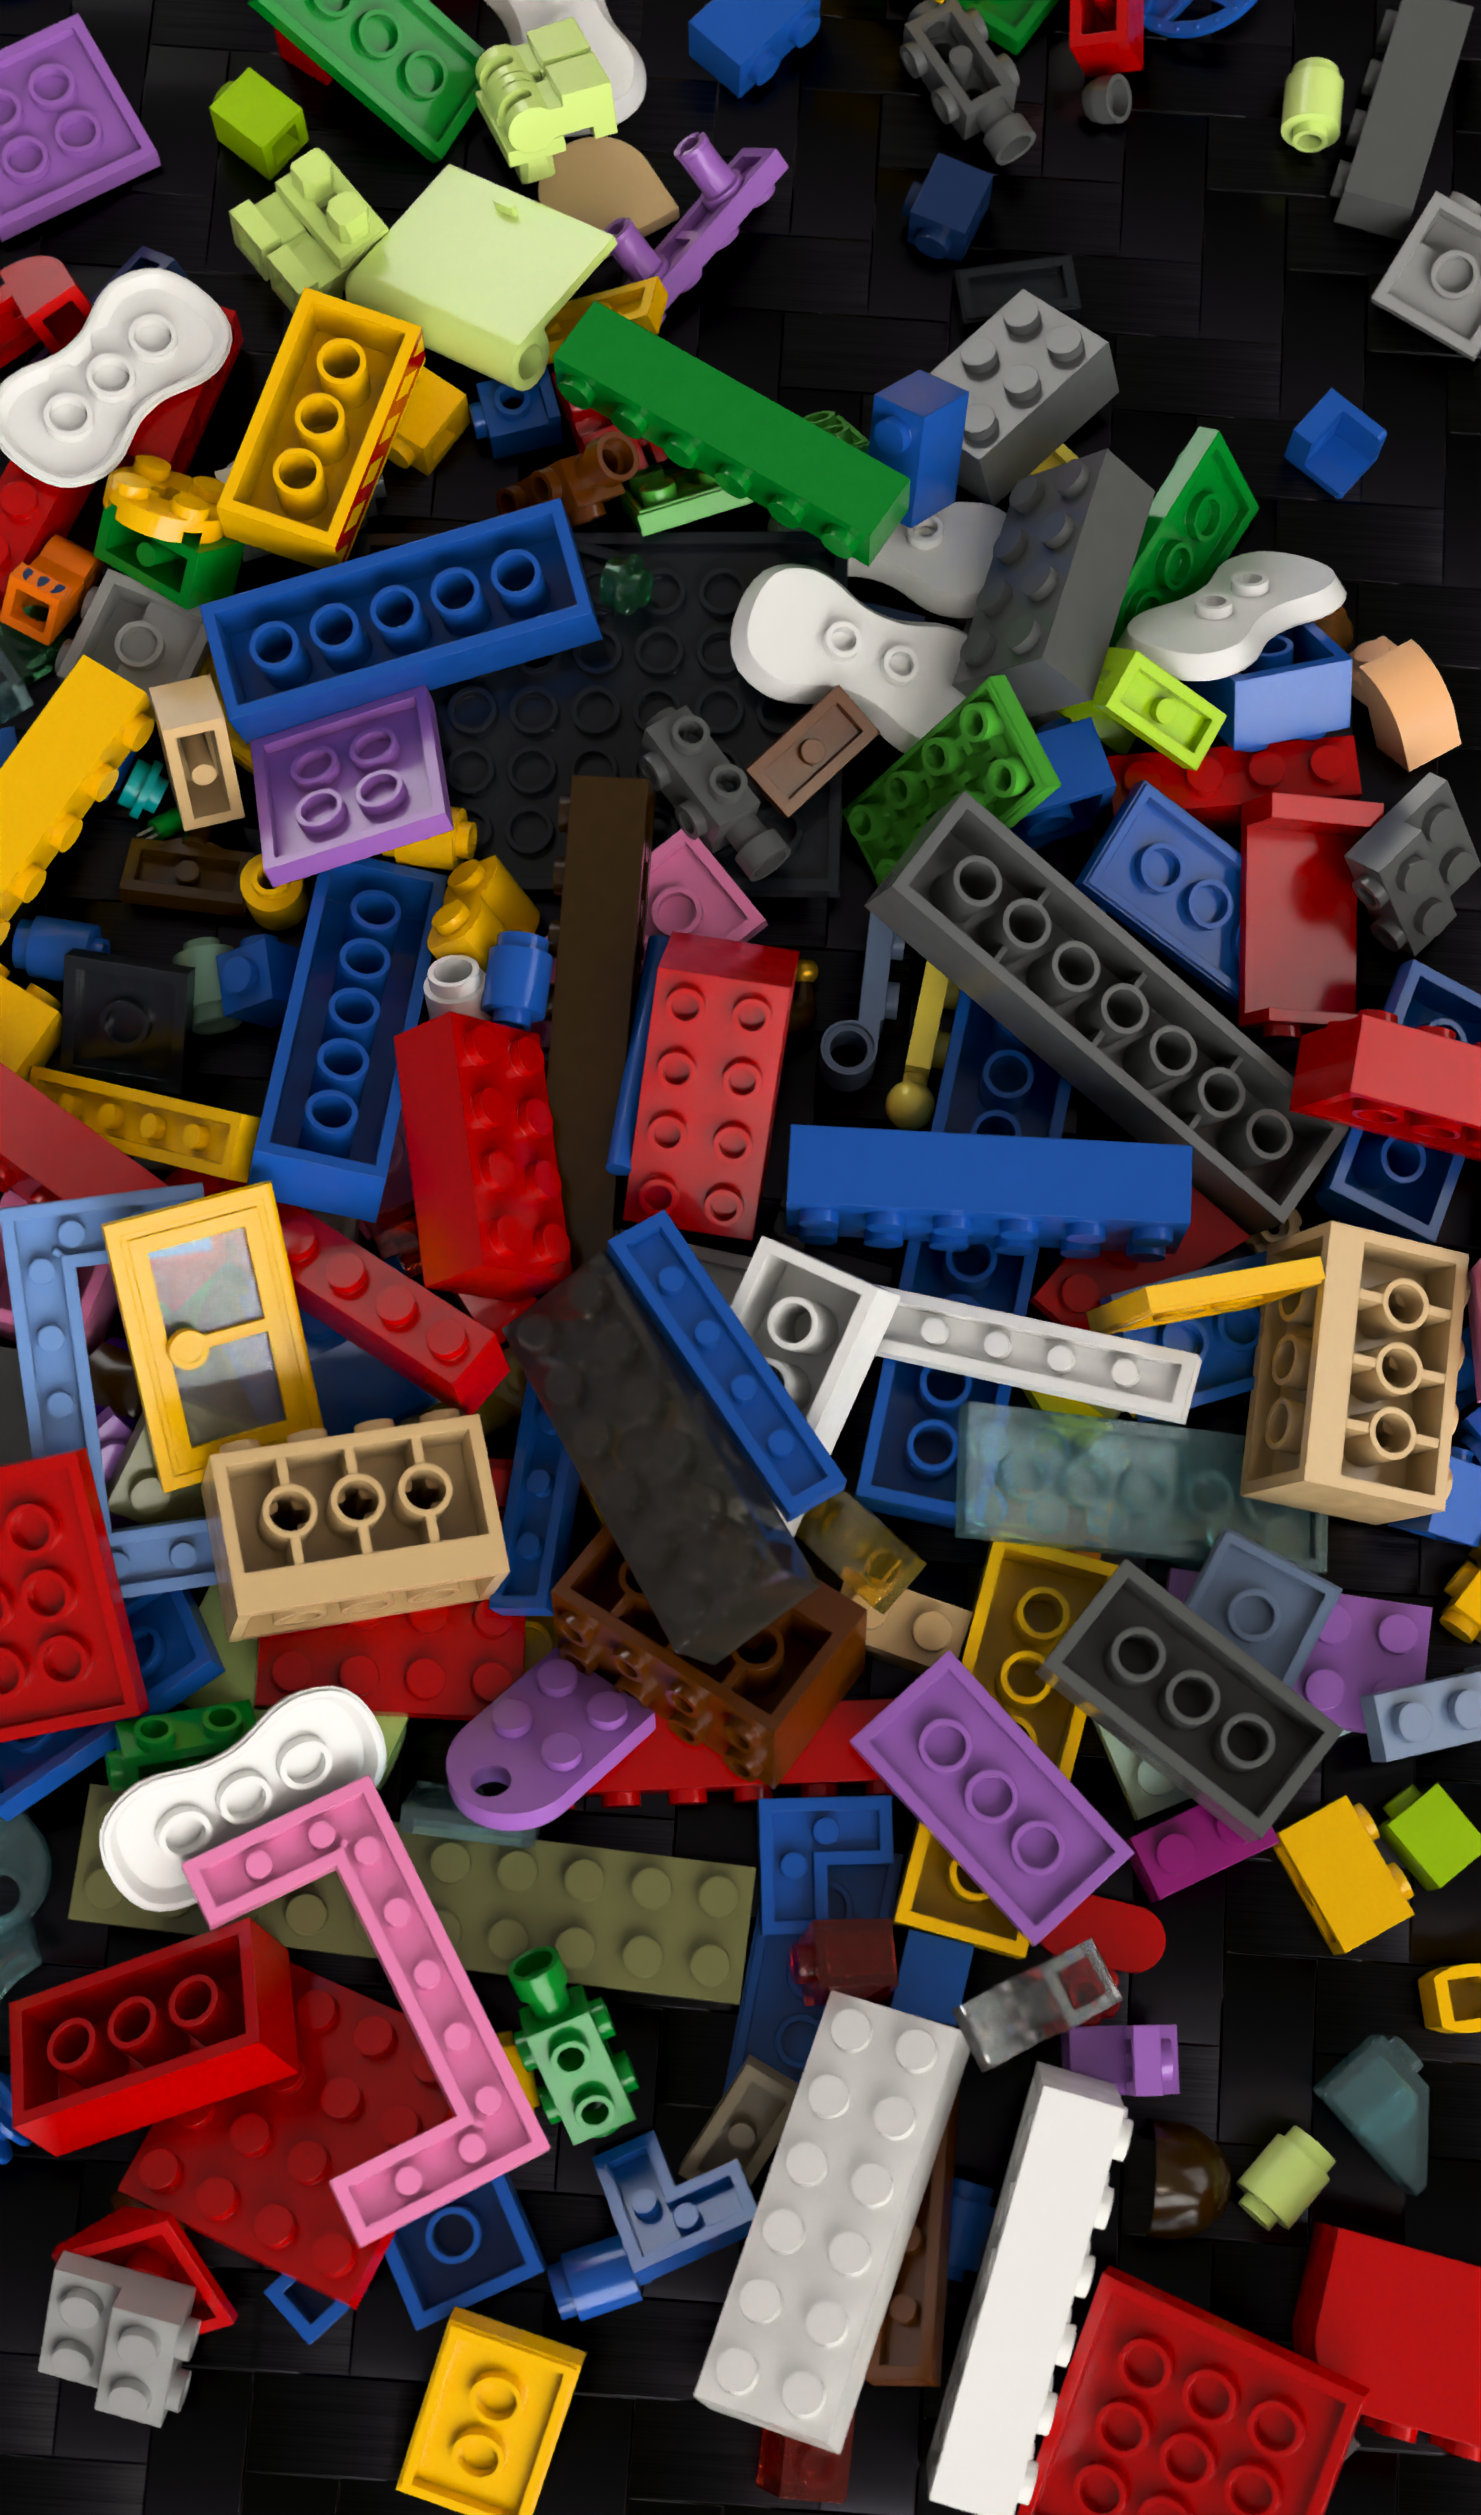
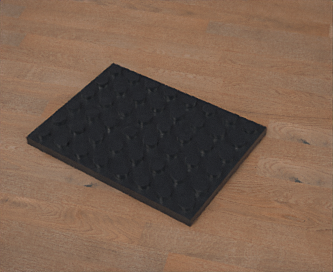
[357,531,849,898]

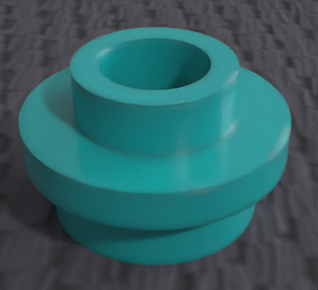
[117,758,169,819]

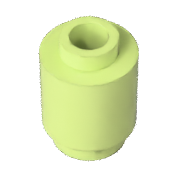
[1281,57,1344,153]
[1236,2125,1336,2231]

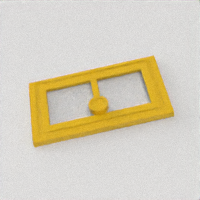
[100,1181,324,1493]

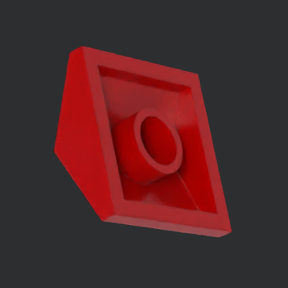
[51,2206,238,2334]

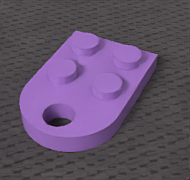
[446,1647,656,1831]

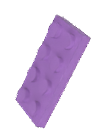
[1166,1568,1433,1734]
[849,1650,1135,1947]

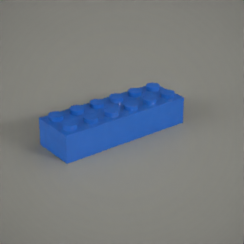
[199,498,603,745]
[247,858,448,1223]
[786,1124,1193,1263]

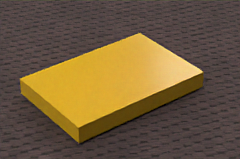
[1086,1256,1326,1335]
[396,2306,586,2515]

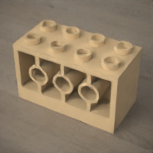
[1239,1221,1471,1525]
[201,1408,510,1643]

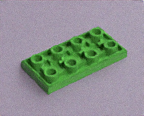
[617,411,869,537]
[843,675,1062,887]

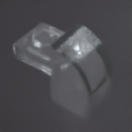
[951,1938,1123,2072]

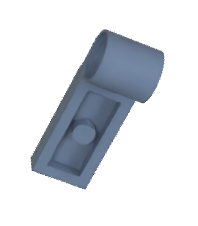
[818,912,905,1092]
[1360,1664,1481,1762]

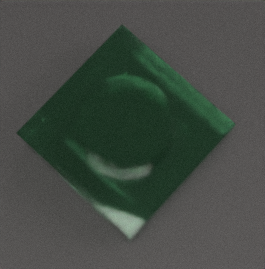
[0,605,67,687]

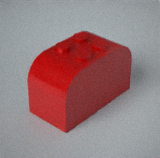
[1292,2221,1481,2462]

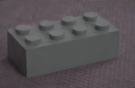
[952,448,1155,718]
[1035,1559,1344,1843]

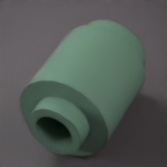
[172,937,242,1035]

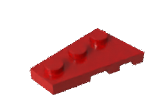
[1029,1186,1251,1331]

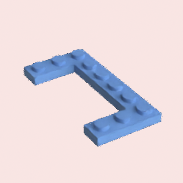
[0,1182,217,1598]

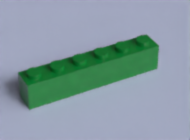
[553,300,910,567]

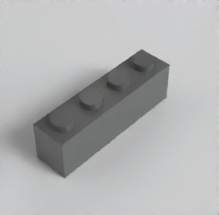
[1330,0,1474,241]

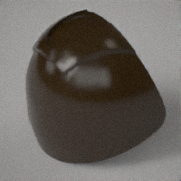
[1146,2119,1231,2239]

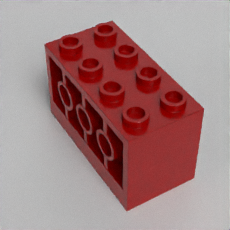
[623,931,800,1241]

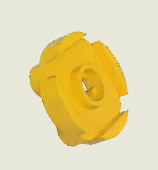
[103,455,225,544]

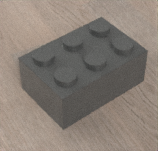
[929,289,1120,506]

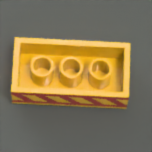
[216,287,426,569]

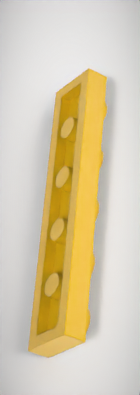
[28,1065,261,1183]

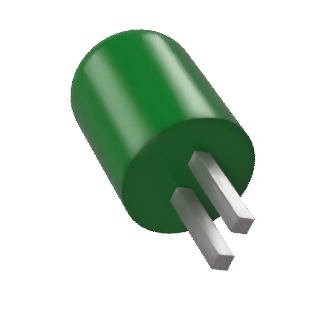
[136,807,184,841]

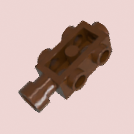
[495,431,639,530]

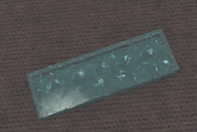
[955,1401,1327,1576]

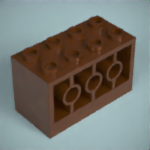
[551,1474,867,1789]

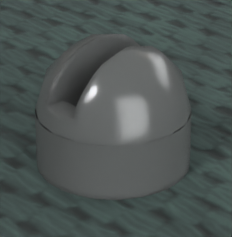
[1081,74,1132,125]

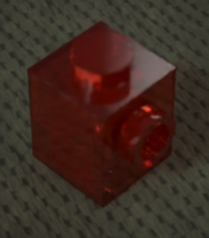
[791,1918,899,2006]

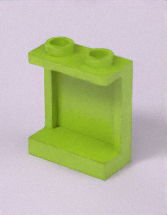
[1054,647,1227,771]

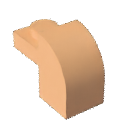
[1348,636,1461,772]

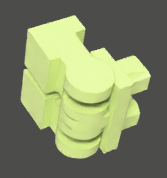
[475,17,618,184]
[229,148,388,314]

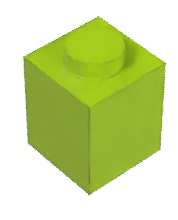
[209,67,309,181]
[1377,1783,1481,1892]

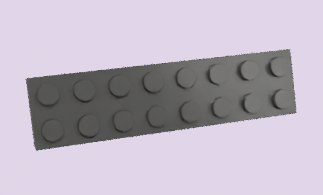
[864,791,1350,1236]

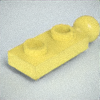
[885,961,960,1131]

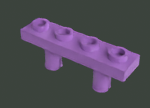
[604,132,789,324]

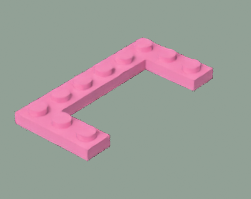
[181,1775,551,2249]

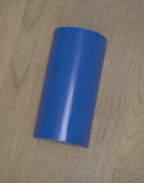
[1315,959,1481,1244]

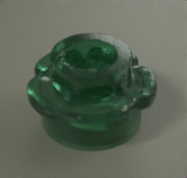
[600,554,653,616]

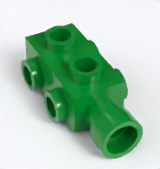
[105,1700,256,1793]
[507,1946,640,2145]

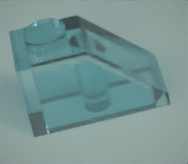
[1312,2034,1429,2195]

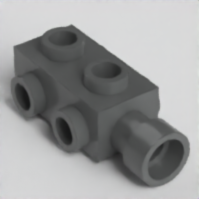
[900,0,1036,165]
[637,705,791,882]

